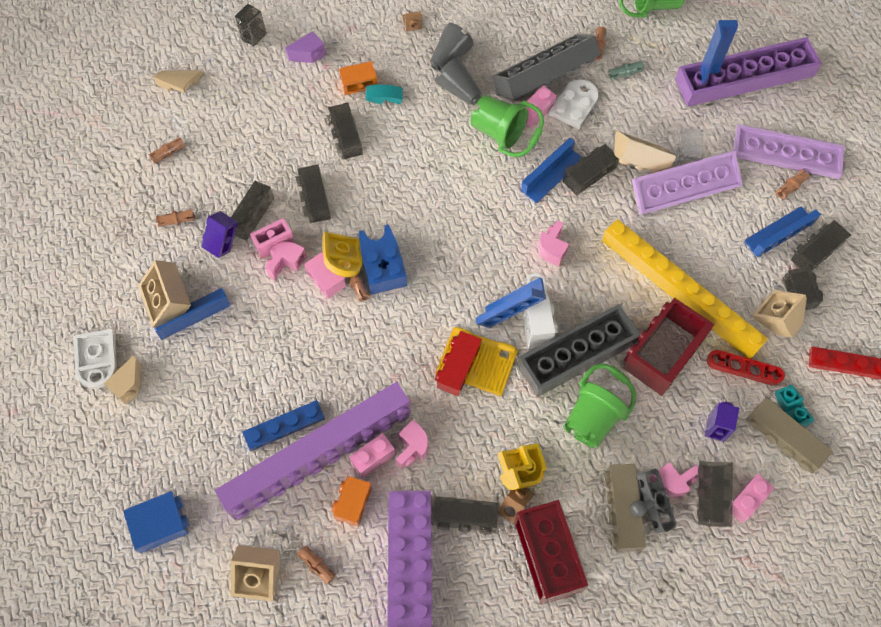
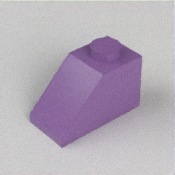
[285,31,326,63]

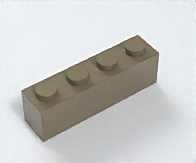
[746,397,833,474]
[605,464,646,552]

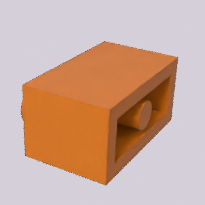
[339,61,377,95]
[332,476,372,527]

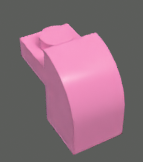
[539,220,569,267]
[265,242,307,280]
[396,420,428,470]
[649,462,702,498]

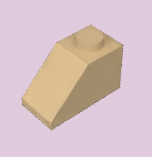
[104,356,142,405]

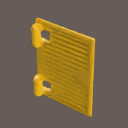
[435,327,519,397]

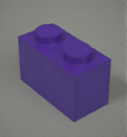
[201,211,238,258]
[704,402,740,442]

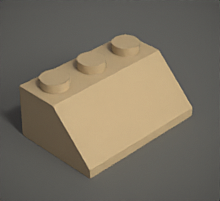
[614,131,676,173]
[138,260,191,328]

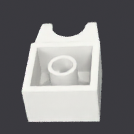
[523,273,558,350]

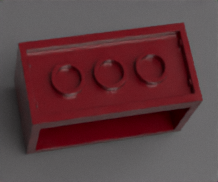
[623,297,715,396]
[514,500,589,605]

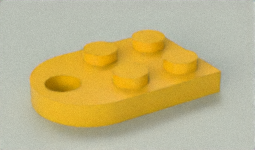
[322,231,362,277]

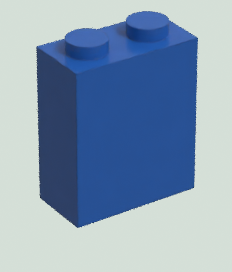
[123,491,190,553]

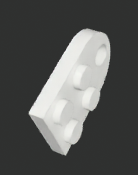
[549,80,598,129]
[73,329,117,389]

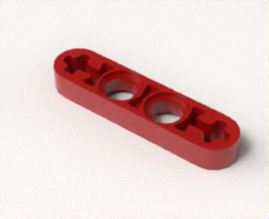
[706,350,785,386]

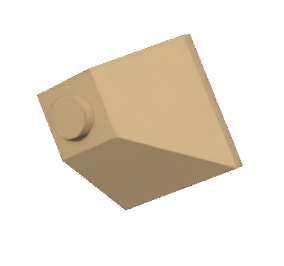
[752,290,807,338]

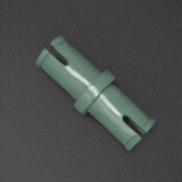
[608,60,644,80]

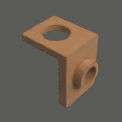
[402,11,422,32]
[498,488,535,524]

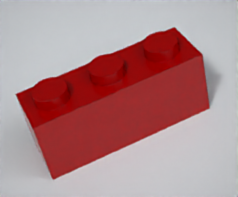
[435,331,482,397]

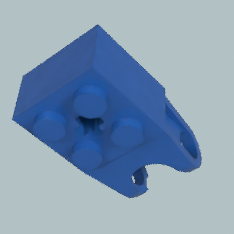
[359,224,407,295]

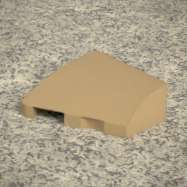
[154,70,203,93]

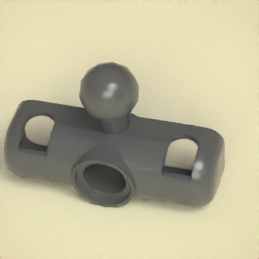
[630,468,676,532]

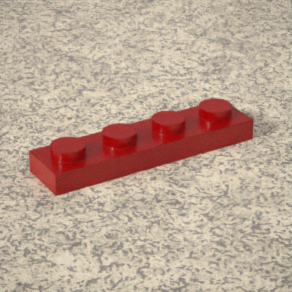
[809,346,881,380]

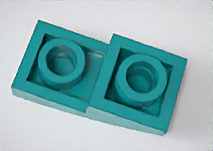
[365,84,403,105]
[774,384,814,427]

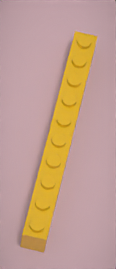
[602,219,768,359]

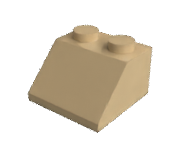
[231,545,280,601]

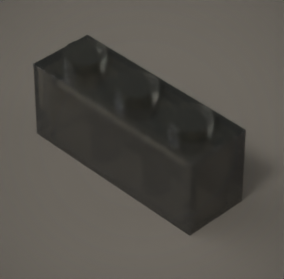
[326,102,363,160]
[563,144,619,196]
[295,164,331,223]
[231,180,274,241]
[791,220,851,275]
[697,461,733,527]
[433,496,499,535]

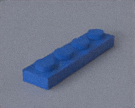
[242,400,325,452]

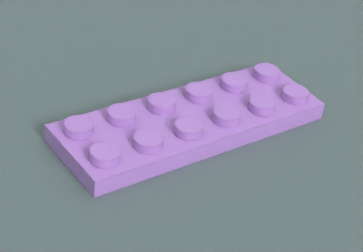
[733,124,845,179]
[632,150,743,214]

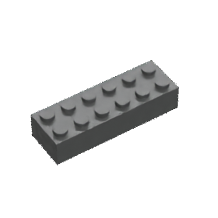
[492,33,600,100]
[517,304,640,397]

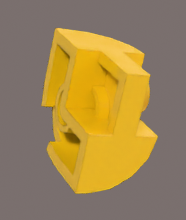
[498,443,547,490]

